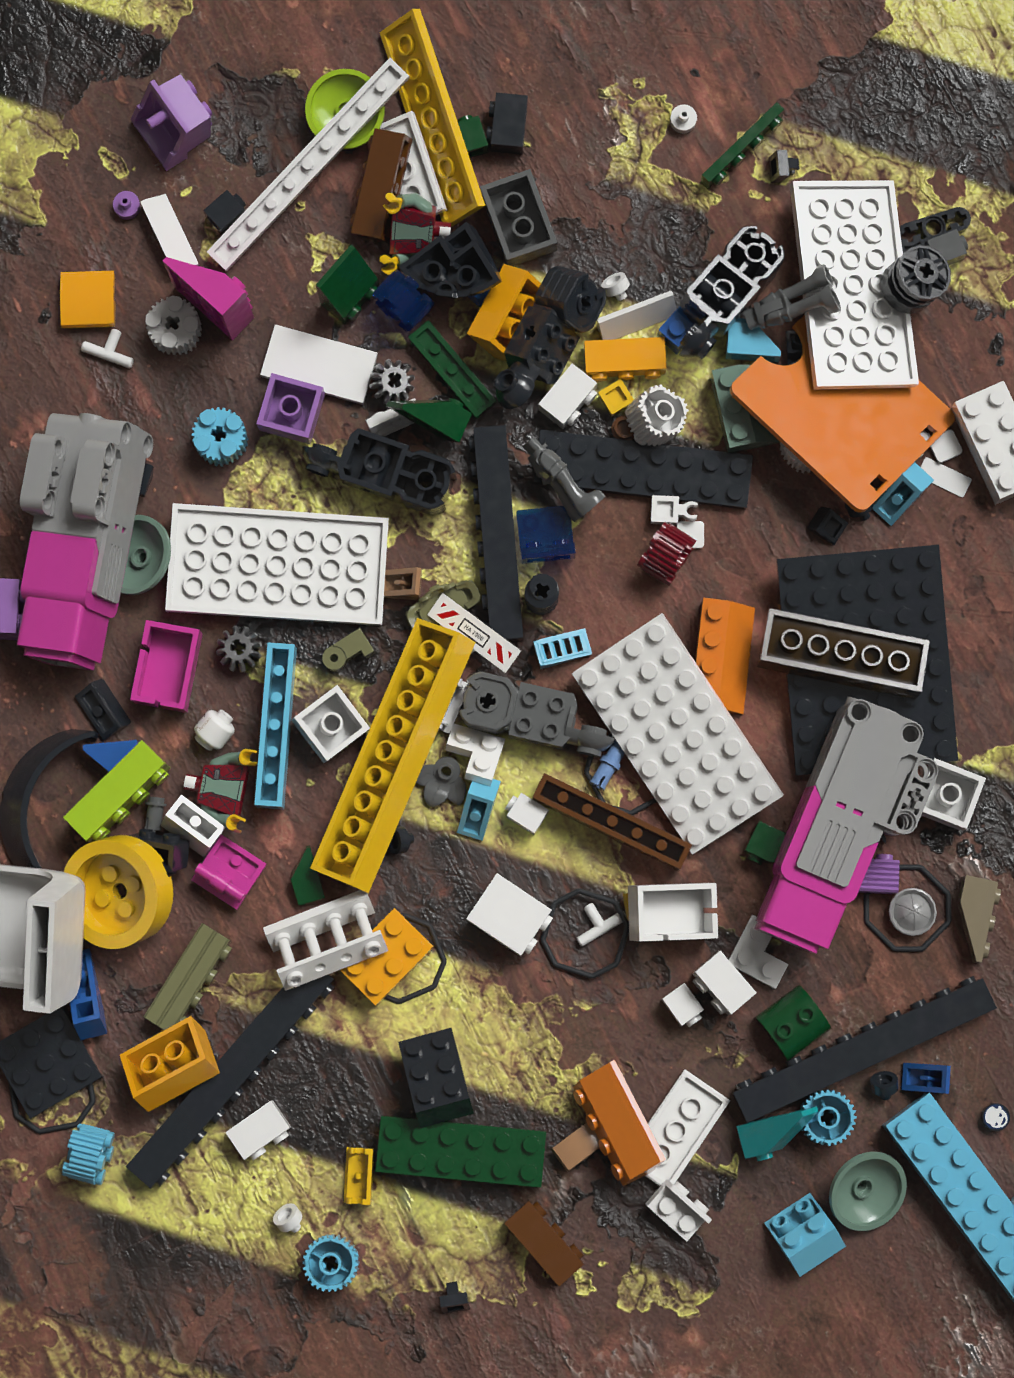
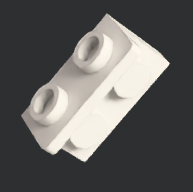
[645,1179,712,1241]

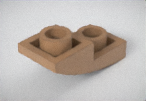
[551,1123,599,1172]

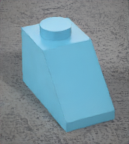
[725,318,781,363]
[872,462,934,526]
[457,779,501,841]

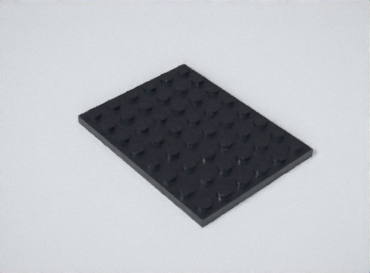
[776,544,958,776]

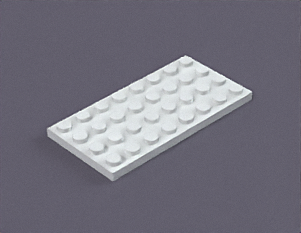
[790,181,919,390]
[165,503,389,626]
[572,613,784,855]

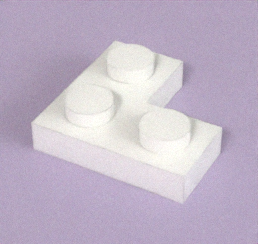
[445,723,505,786]
[729,915,788,989]

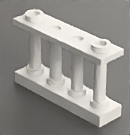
[263,890,389,991]

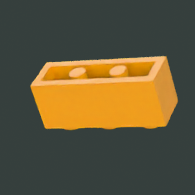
[584,337,666,382]

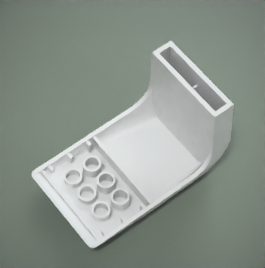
[0,864,86,1013]

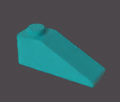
[736,1106,819,1161]

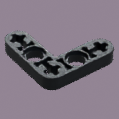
[899,207,971,254]

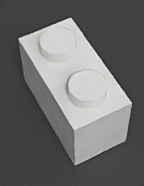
[538,363,598,429]
[161,795,225,857]
[225,1100,291,1161]

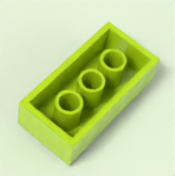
[63,740,170,843]

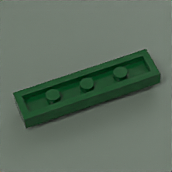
[700,102,784,189]
[408,320,497,420]

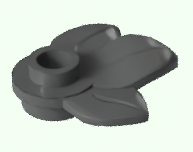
[416,757,466,807]

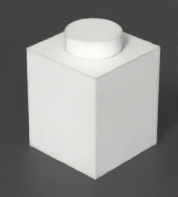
[505,793,549,835]
[661,983,704,1027]

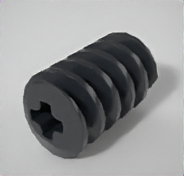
[525,574,559,615]

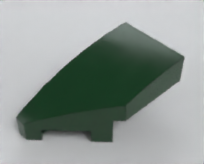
[291,845,325,905]

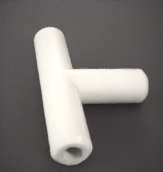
[81,329,134,368]
[577,903,626,947]

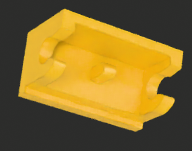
[344,1147,374,1205]

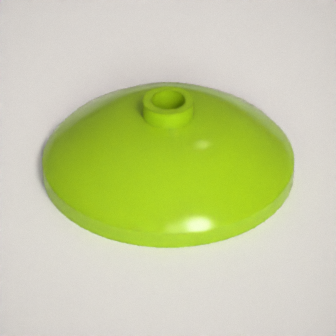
[305,69,385,149]

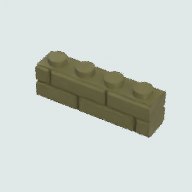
[144,923,233,1030]

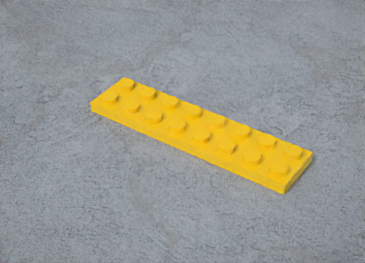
[379,9,485,227]

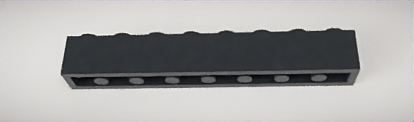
[469,425,523,642]

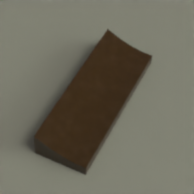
[757,608,930,699]

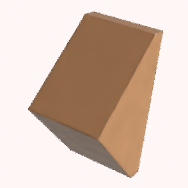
[384,567,422,600]

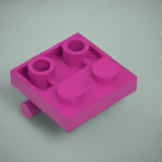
[191,835,267,910]

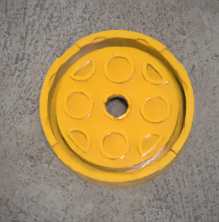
[64,835,173,949]

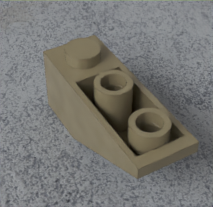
[957,875,1001,963]

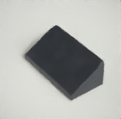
[75,679,131,741]

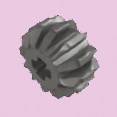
[369,359,415,404]
[216,626,262,672]

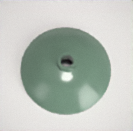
[121,515,171,595]
[829,1152,907,1231]

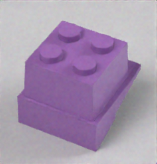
[131,74,212,171]

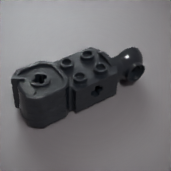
[679,226,784,360]
[495,266,606,409]
[302,428,457,516]

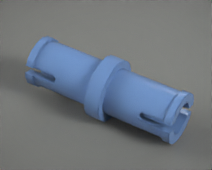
[589,739,625,791]

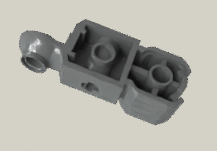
[459,672,615,757]

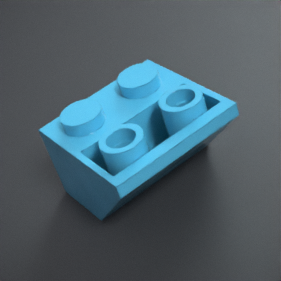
[764,1193,846,1277]

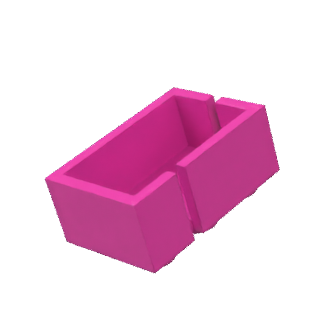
[130,620,203,713]

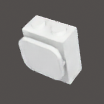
[466,873,553,956]

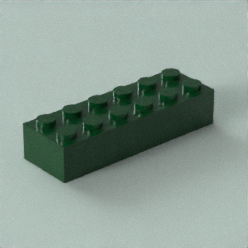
[376,1115,546,1187]

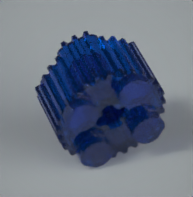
[372,269,435,332]

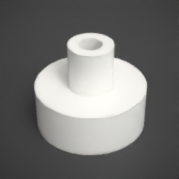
[670,105,697,133]
[601,272,630,301]
[273,1203,302,1233]

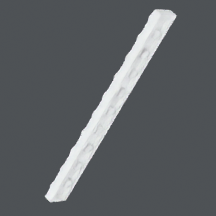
[207,58,410,271]

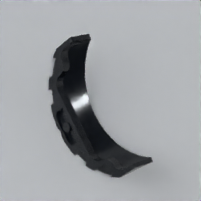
[0,729,99,869]

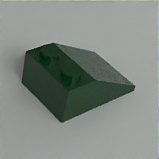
[316,245,379,325]

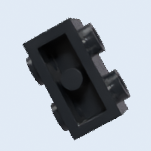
[129,829,190,874]

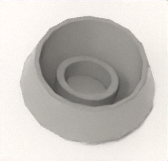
[889,888,937,936]

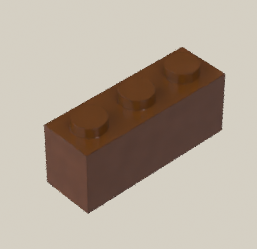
[504,1200,584,1286]

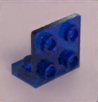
[516,506,576,564]

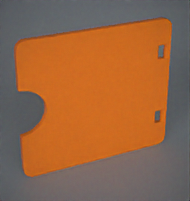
[730,315,955,512]

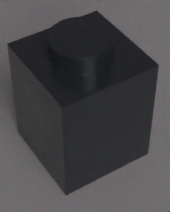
[203,190,246,235]

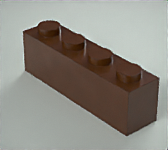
[350,128,413,243]

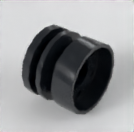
[881,245,951,314]

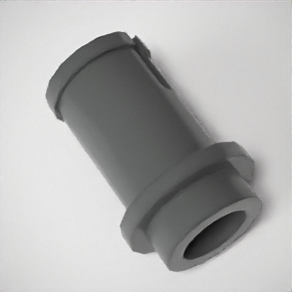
[144,796,167,831]

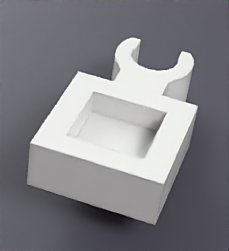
[651,495,698,525]

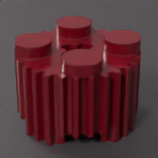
[637,522,697,586]

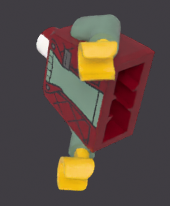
[379,193,451,275]
[184,749,257,834]

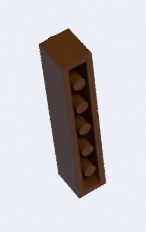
[532,773,692,871]

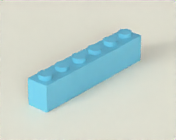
[254,643,297,810]

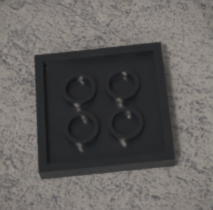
[0,1006,103,1119]

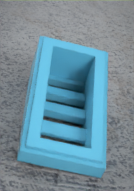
[533,628,592,669]

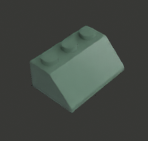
[710,365,780,453]

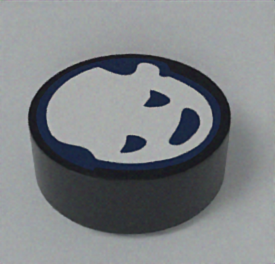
[981,1103,1010,1131]

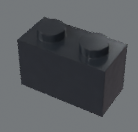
[486,93,528,155]

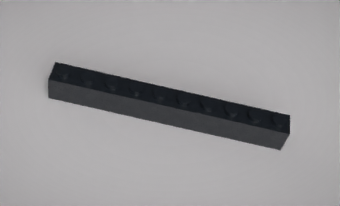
[126,974,335,1189]
[732,976,997,1123]

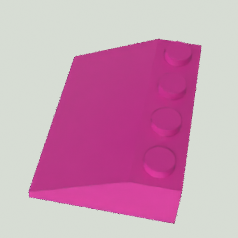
[163,257,254,341]

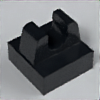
[768,150,800,183]
[439,1281,470,1314]

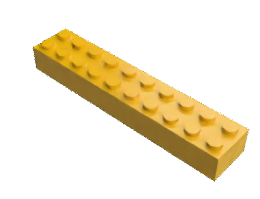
[310,618,476,893]

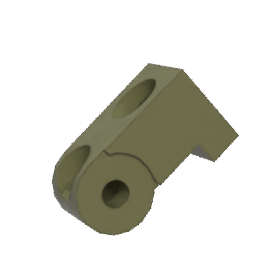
[322,628,376,672]

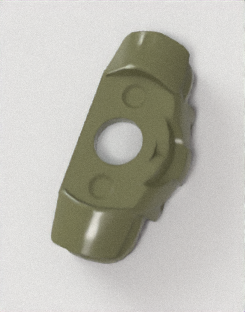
[405,580,481,629]

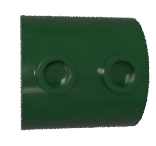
[755,985,832,1061]

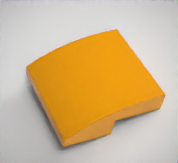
[60,271,116,328]

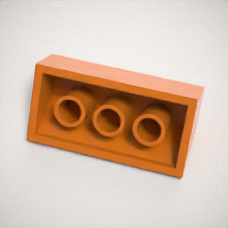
[695,598,755,715]
[573,1060,666,1186]

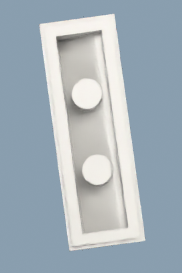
[140,194,199,266]
[597,291,677,340]

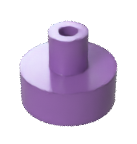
[113,191,141,220]

